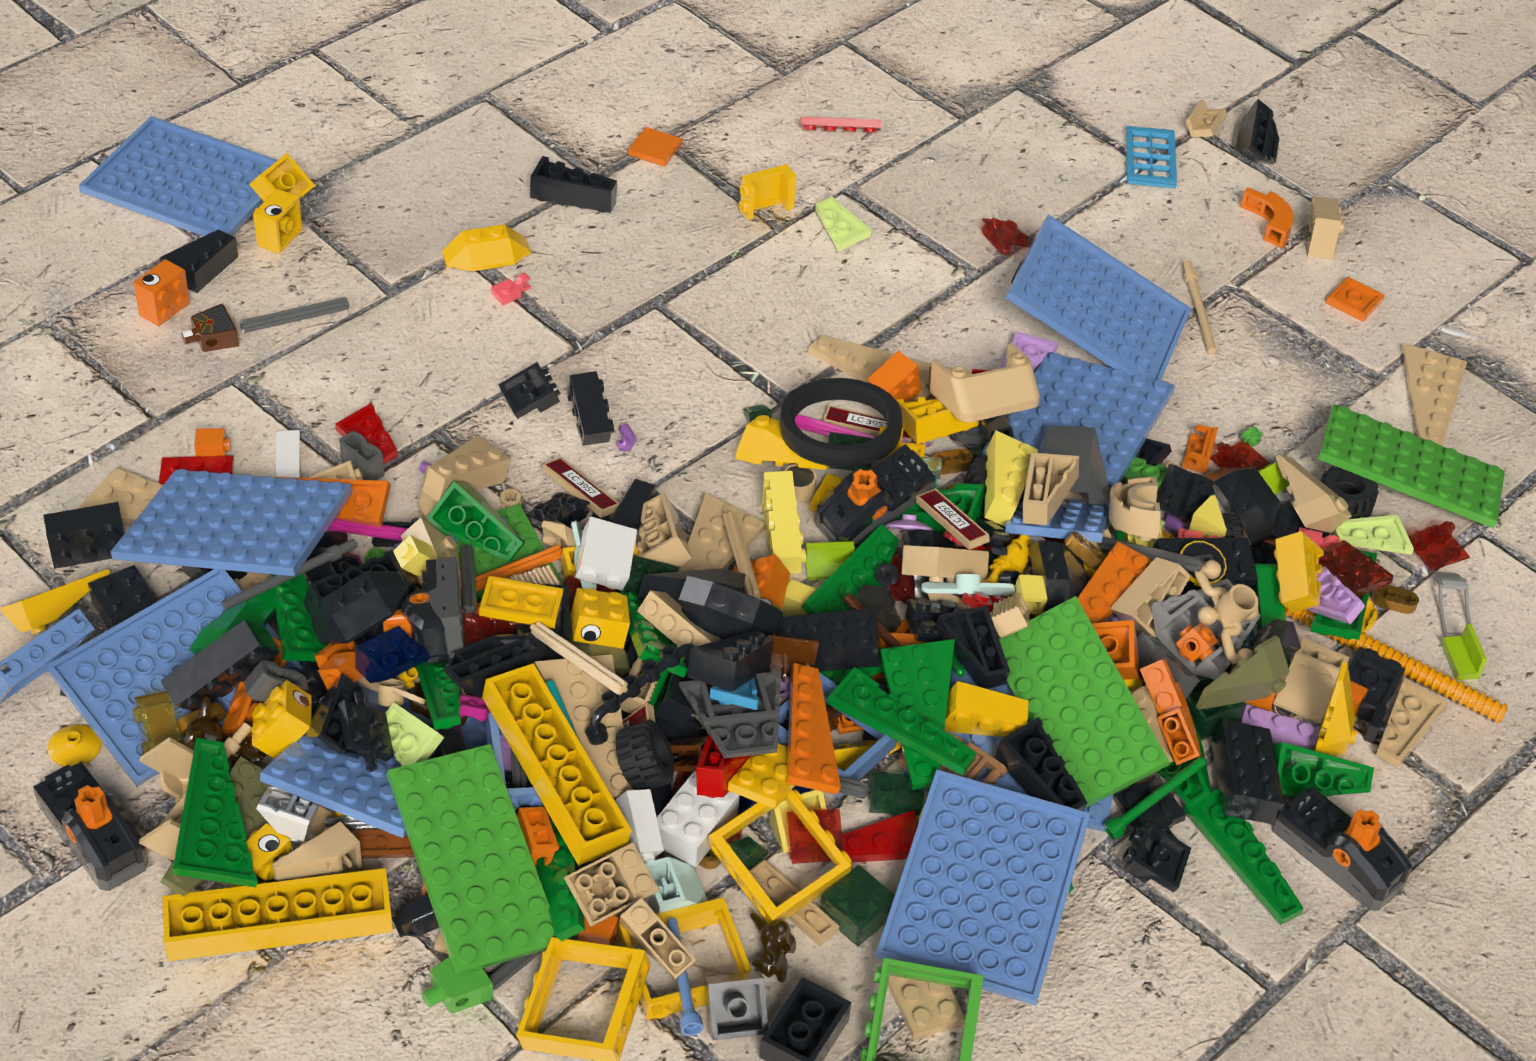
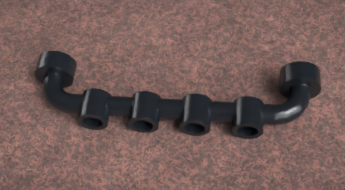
[585,643,696,745]

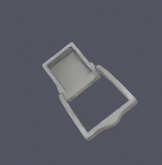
[1435,572,1471,637]

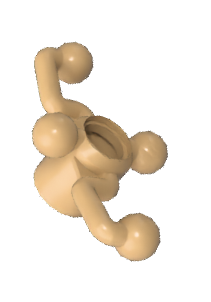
[1195,560,1259,664]

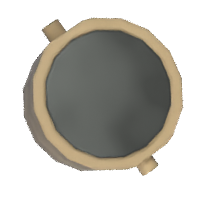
[784,464,817,502]

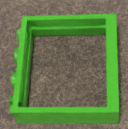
[861,958,984,1061]

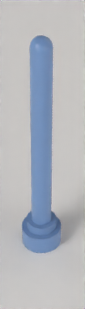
[667,918,704,1036]

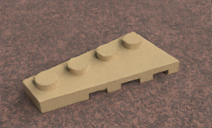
[1376,677,1448,768]

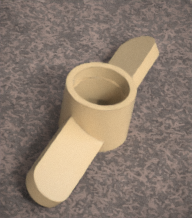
[358,671,426,707]

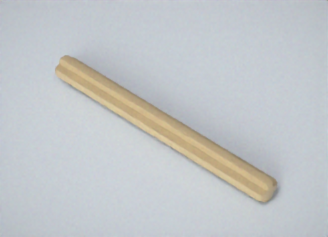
[723,511,761,599]
[530,622,628,695]

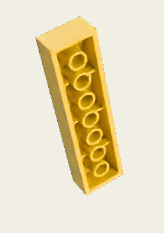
[482,663,632,866]
[162,868,393,961]

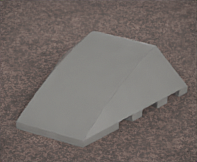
[1152,579,1261,680]

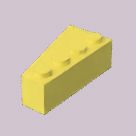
[984,431,1038,527]
[761,471,806,573]

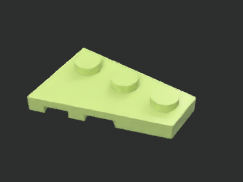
[815,196,871,252]
[1332,515,1414,555]
[385,702,444,766]

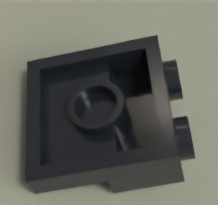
[498,362,561,419]
[1156,464,1214,524]
[905,598,960,642]
[1348,647,1405,707]
[1122,821,1191,892]

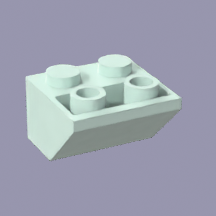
[645,857,708,914]

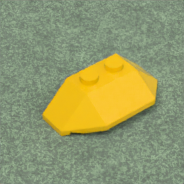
[442,224,531,271]

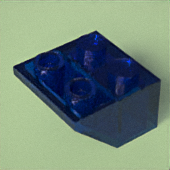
[355,626,430,683]

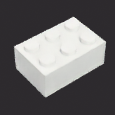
[657,771,740,867]

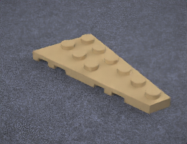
[808,335,951,402]
[1401,343,1467,446]
[78,467,163,525]
[678,492,766,572]
[534,654,633,800]

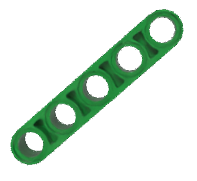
[1252,563,1290,668]

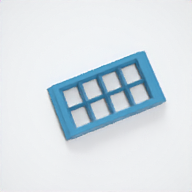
[1126,126,1177,188]

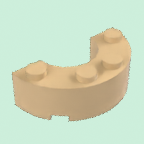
[1108,477,1160,541]

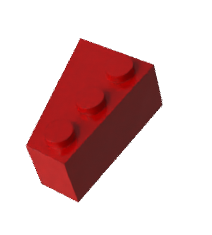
[696,734,751,798]

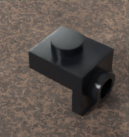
[1271,503,1300,539]
[1357,699,1388,744]

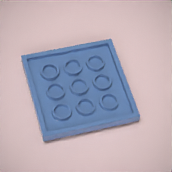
[1005,500,1109,543]

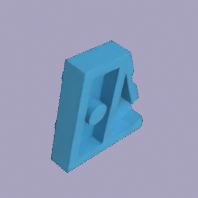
[710,678,759,710]

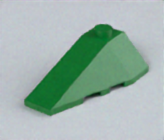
[426,481,525,562]
[894,483,985,534]
[189,588,276,654]
[1158,722,1212,808]
[1273,742,1374,799]

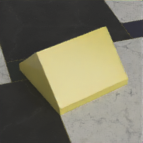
[1189,495,1227,538]
[769,790,832,853]

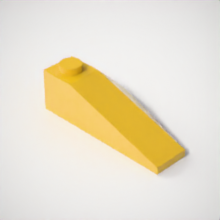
[1314,662,1358,757]

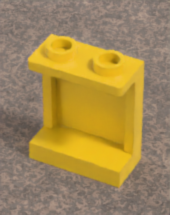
[739,164,796,220]

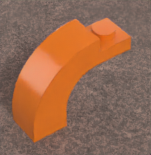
[1241,187,1294,248]

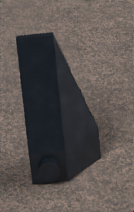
[638,568,746,609]

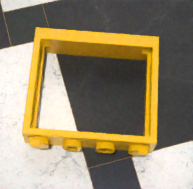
[708,789,852,923]
[619,897,752,1020]
[516,937,651,1061]

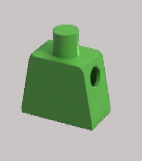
[421,957,493,1013]

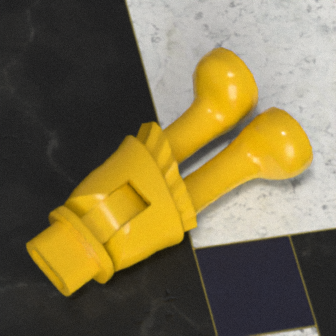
[981,534,1031,599]

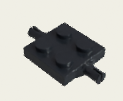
[338,691,394,772]
[1114,776,1186,839]

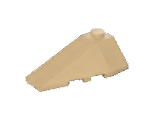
[1276,454,1352,533]

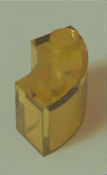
[132,691,182,755]

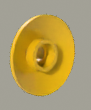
[48,724,102,767]

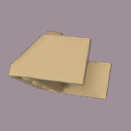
[930,343,1040,422]
[139,737,194,860]

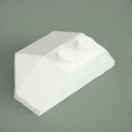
[257,786,320,842]

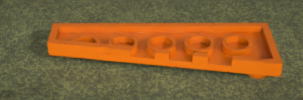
[259,476,391,527]
[1077,542,1153,623]
[786,663,841,795]

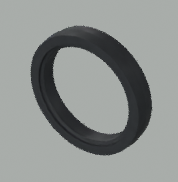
[780,378,903,467]

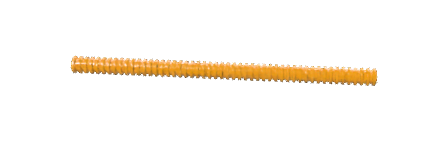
[1162,530,1508,724]

